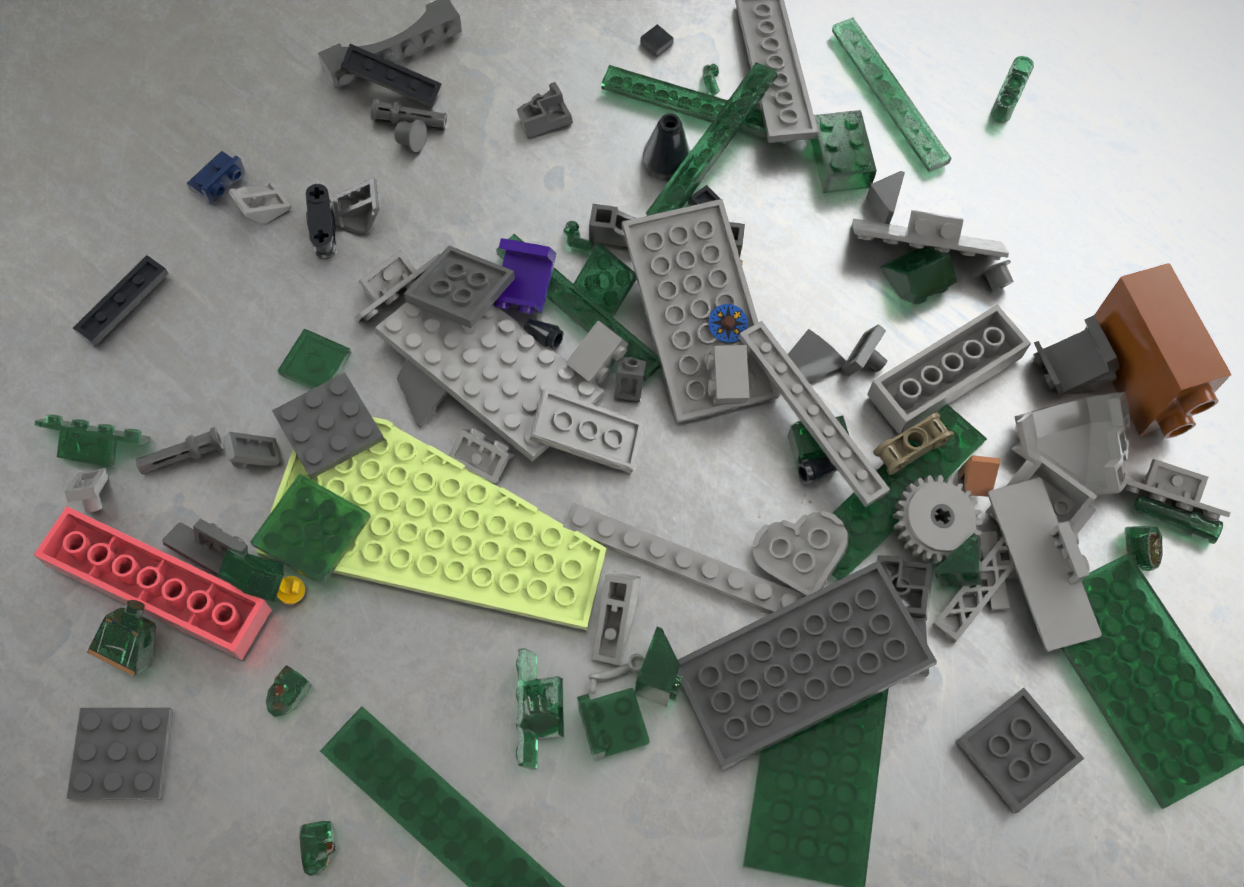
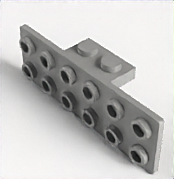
[852,210,1009,260]
[988,478,1102,652]

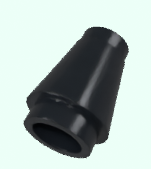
[523,318,564,350]
[797,456,838,485]

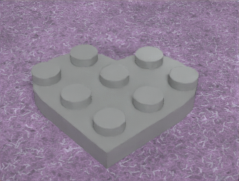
[752,511,849,597]

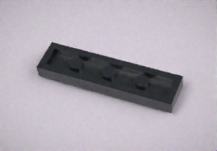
[341,44,442,108]
[73,255,169,347]

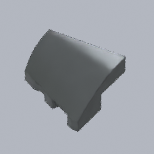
[517,82,573,138]
[788,329,846,382]
[397,360,449,428]
[877,555,933,620]

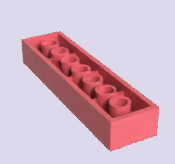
[34,506,272,661]

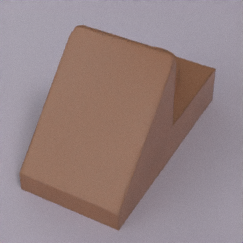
[958,455,1000,497]

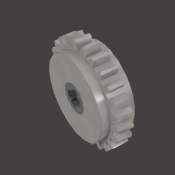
[893,475,983,564]

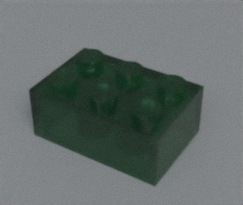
[810,110,877,193]

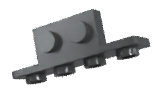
[162,518,271,596]

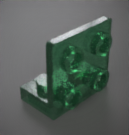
[577,688,650,761]

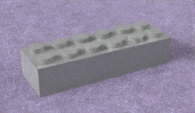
[867,304,1031,434]

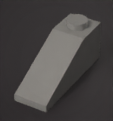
[592,571,641,665]

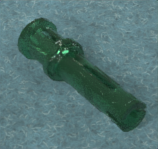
[1133,495,1223,544]

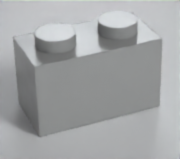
[565,321,628,384]
[706,345,750,405]

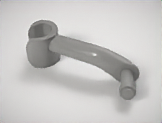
[588,653,644,694]

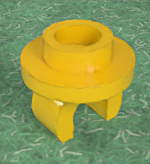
[276,576,305,604]

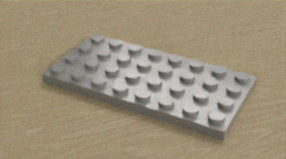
[622,199,780,423]
[375,302,604,462]

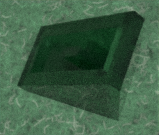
[934,533,982,586]

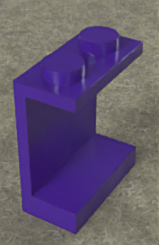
[494,238,557,315]

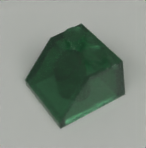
[880,247,957,304]
[634,626,683,707]

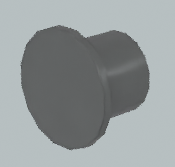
[394,119,427,152]
[979,260,1014,291]

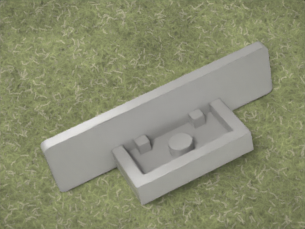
[355,250,440,321]
[1123,459,1231,520]

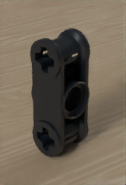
[305,184,337,260]

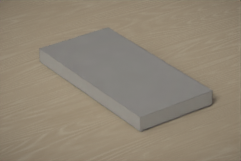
[529,388,644,474]

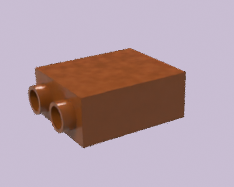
[1085,262,1232,439]

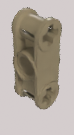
[873,412,954,475]

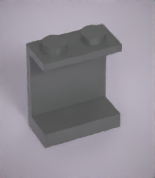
[1033,315,1120,396]

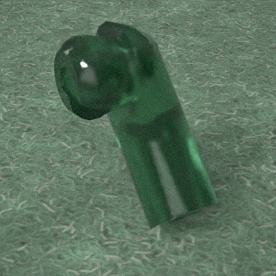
[702,64,720,96]
[563,221,594,254]

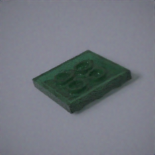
[250,473,371,586]

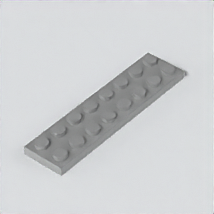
[735,0,818,143]

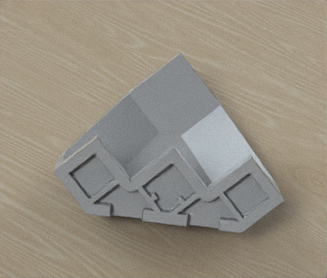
[1012,392,1130,495]

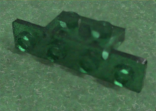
[34,414,151,467]
[516,648,564,770]

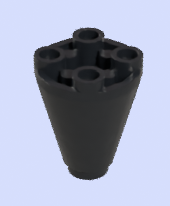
[643,113,692,180]

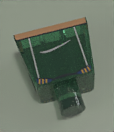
[87,600,157,677]

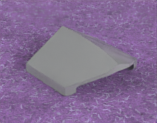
[229,183,291,224]

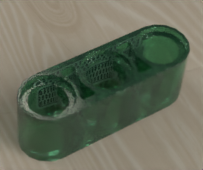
[990,55,1034,123]

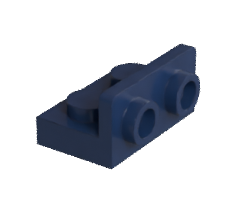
[187,151,246,205]

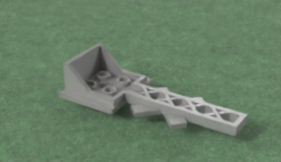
[932,456,1097,643]

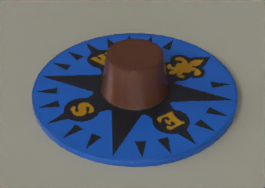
[709,304,748,343]

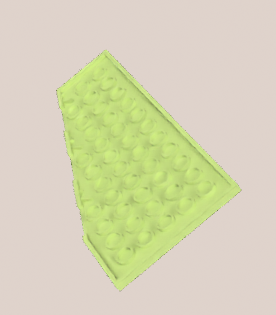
[256,417,607,631]

